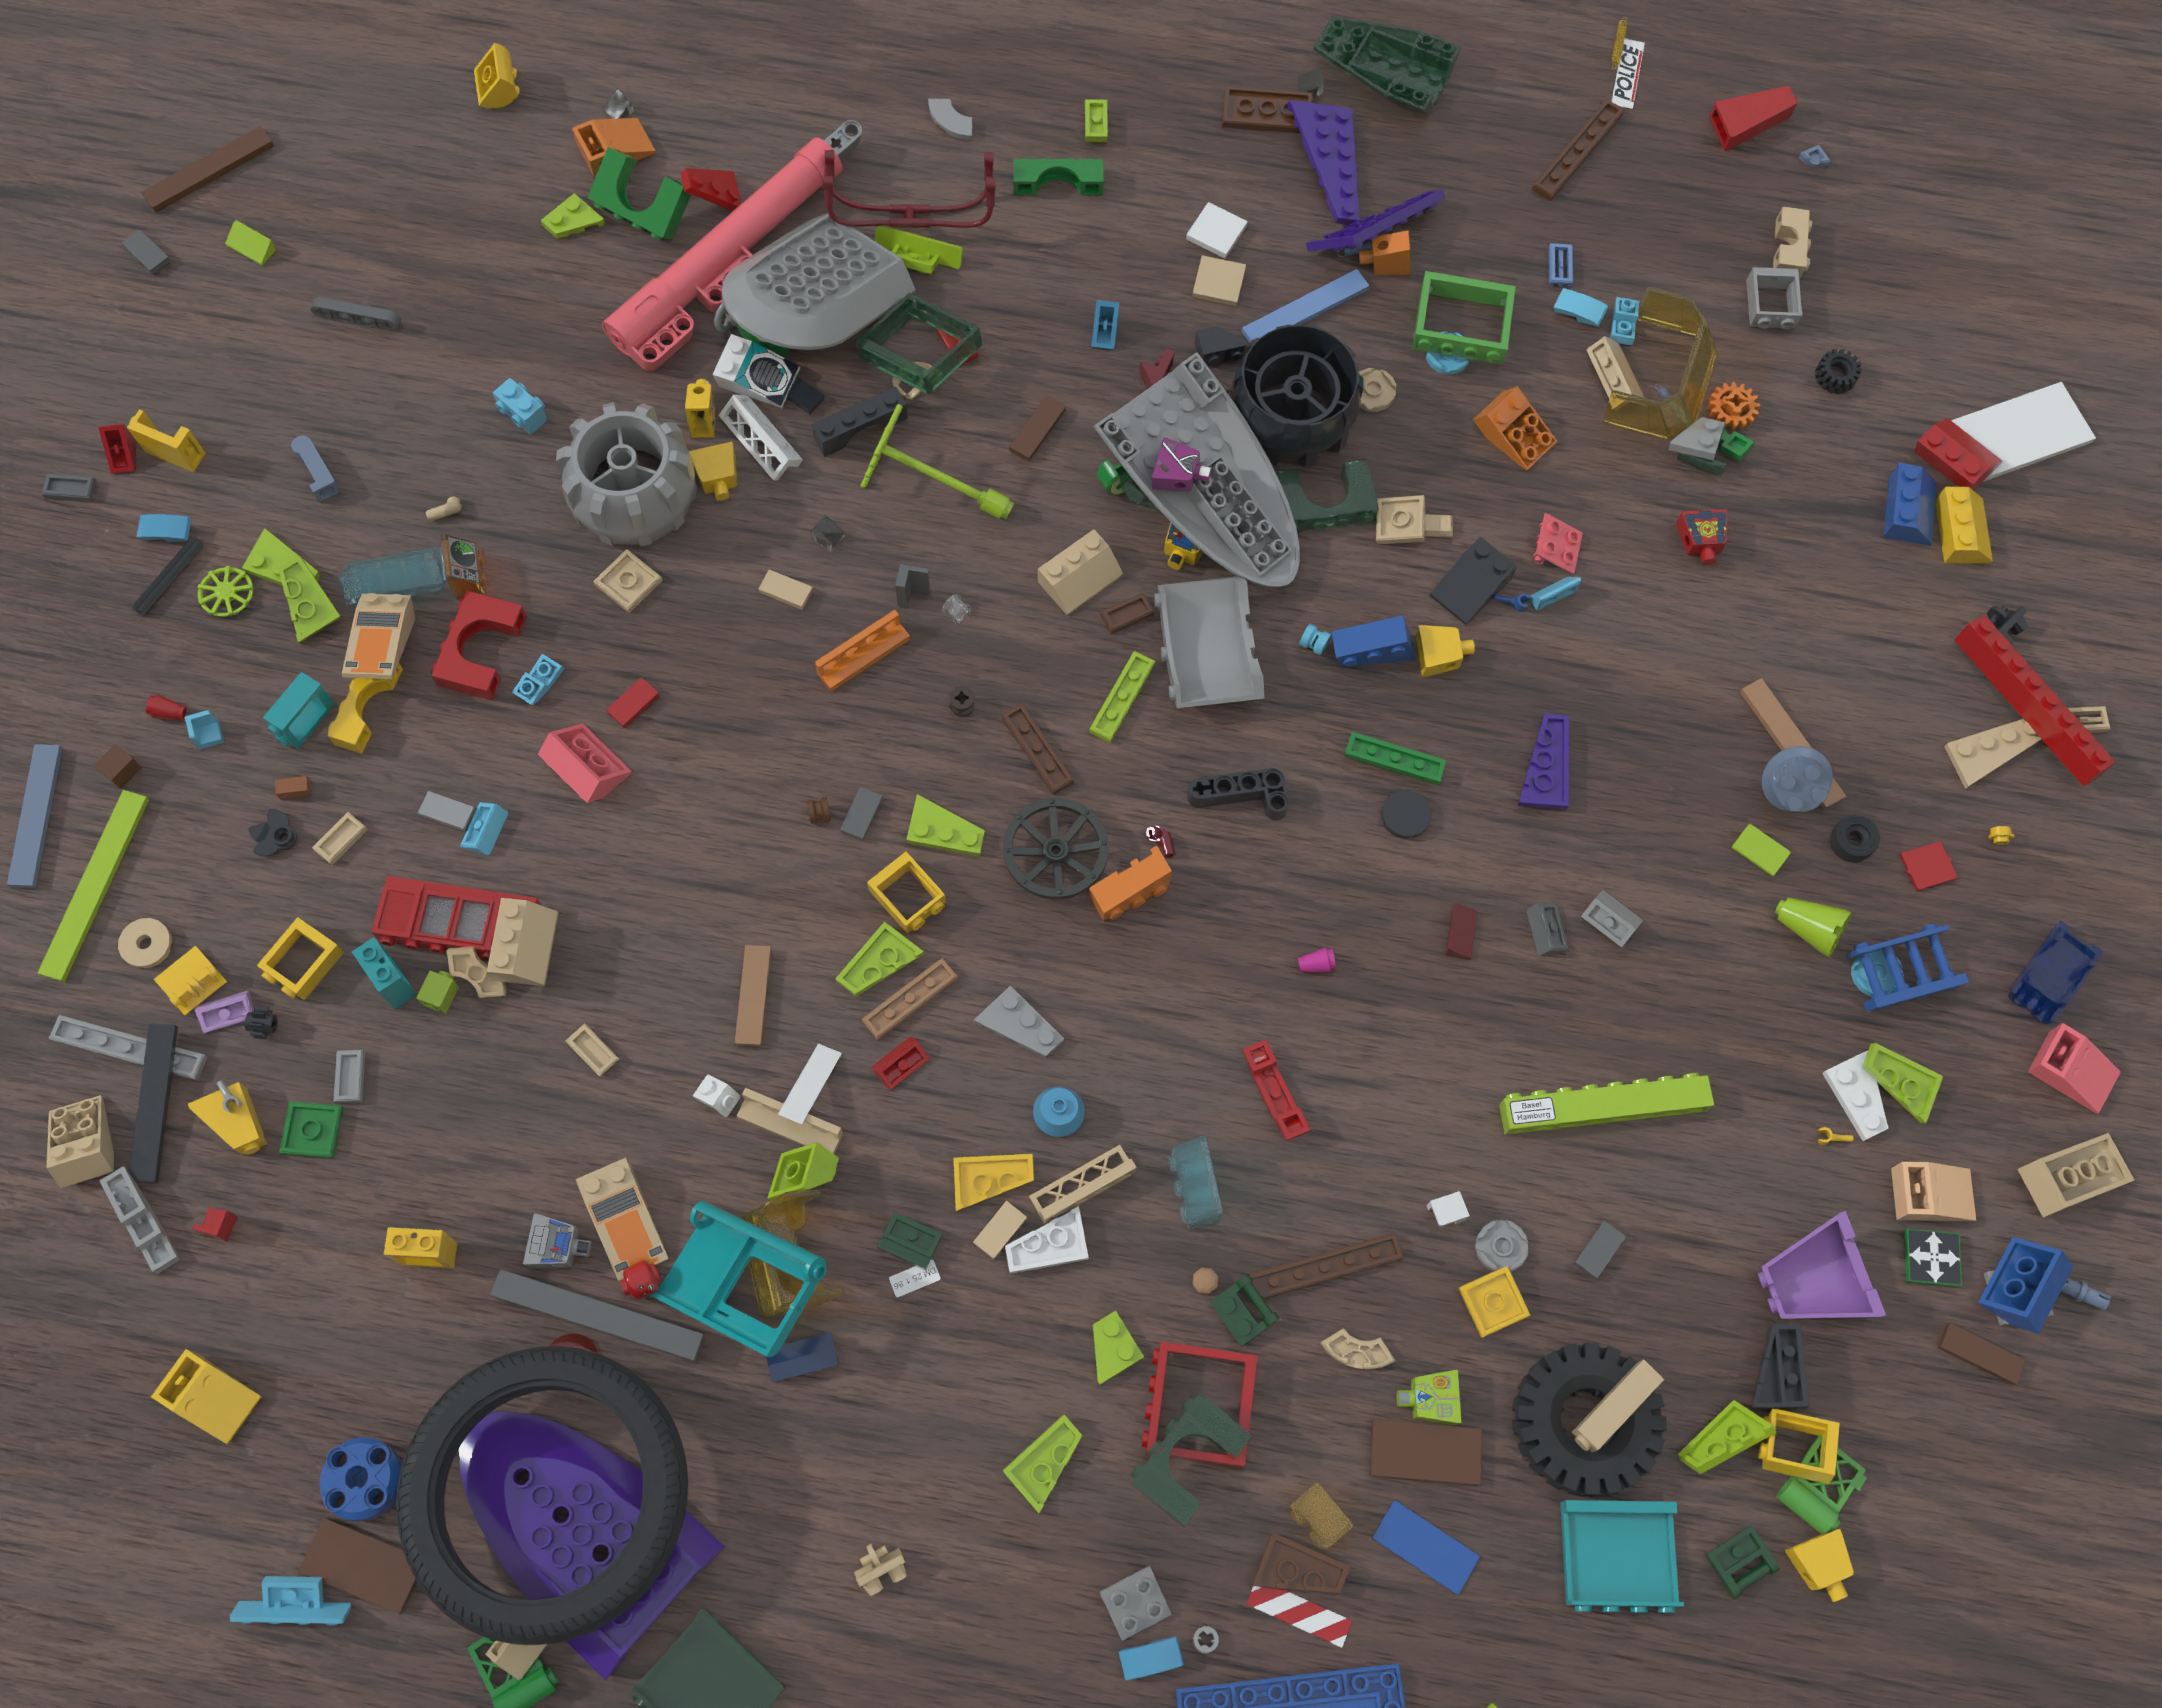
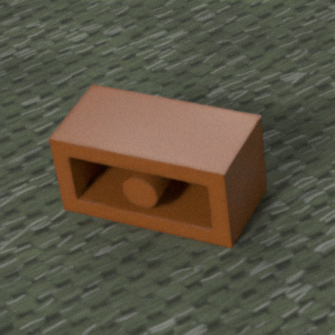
[275,776,312,800]

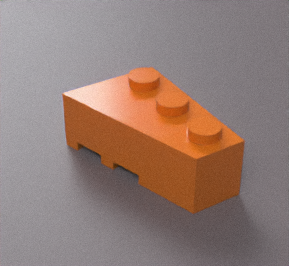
[1089,846,1172,921]

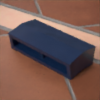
[766,1332,839,1382]

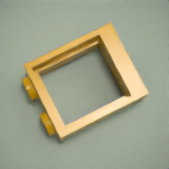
[867,852,946,934]
[257,917,344,1000]
[384,1227,458,1269]
[1758,1408,1840,1484]

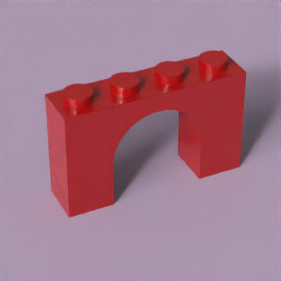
[431,591,527,701]

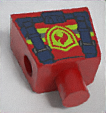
[1676,509,1727,566]

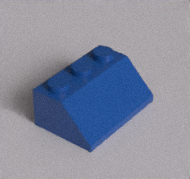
[1884,463,1937,546]
[1978,1237,2073,1334]

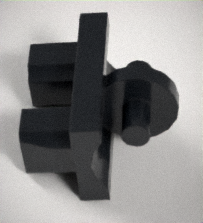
[1987,606,2029,644]

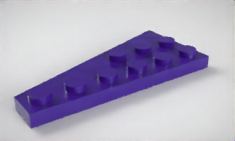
[1287,100,1360,225]
[1306,189,1445,252]

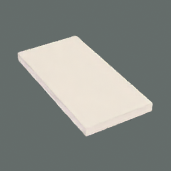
[1951,382,2096,482]

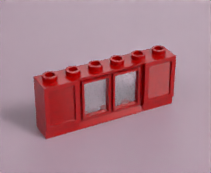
[371,876,542,961]

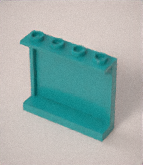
[1560,1500,1684,1613]

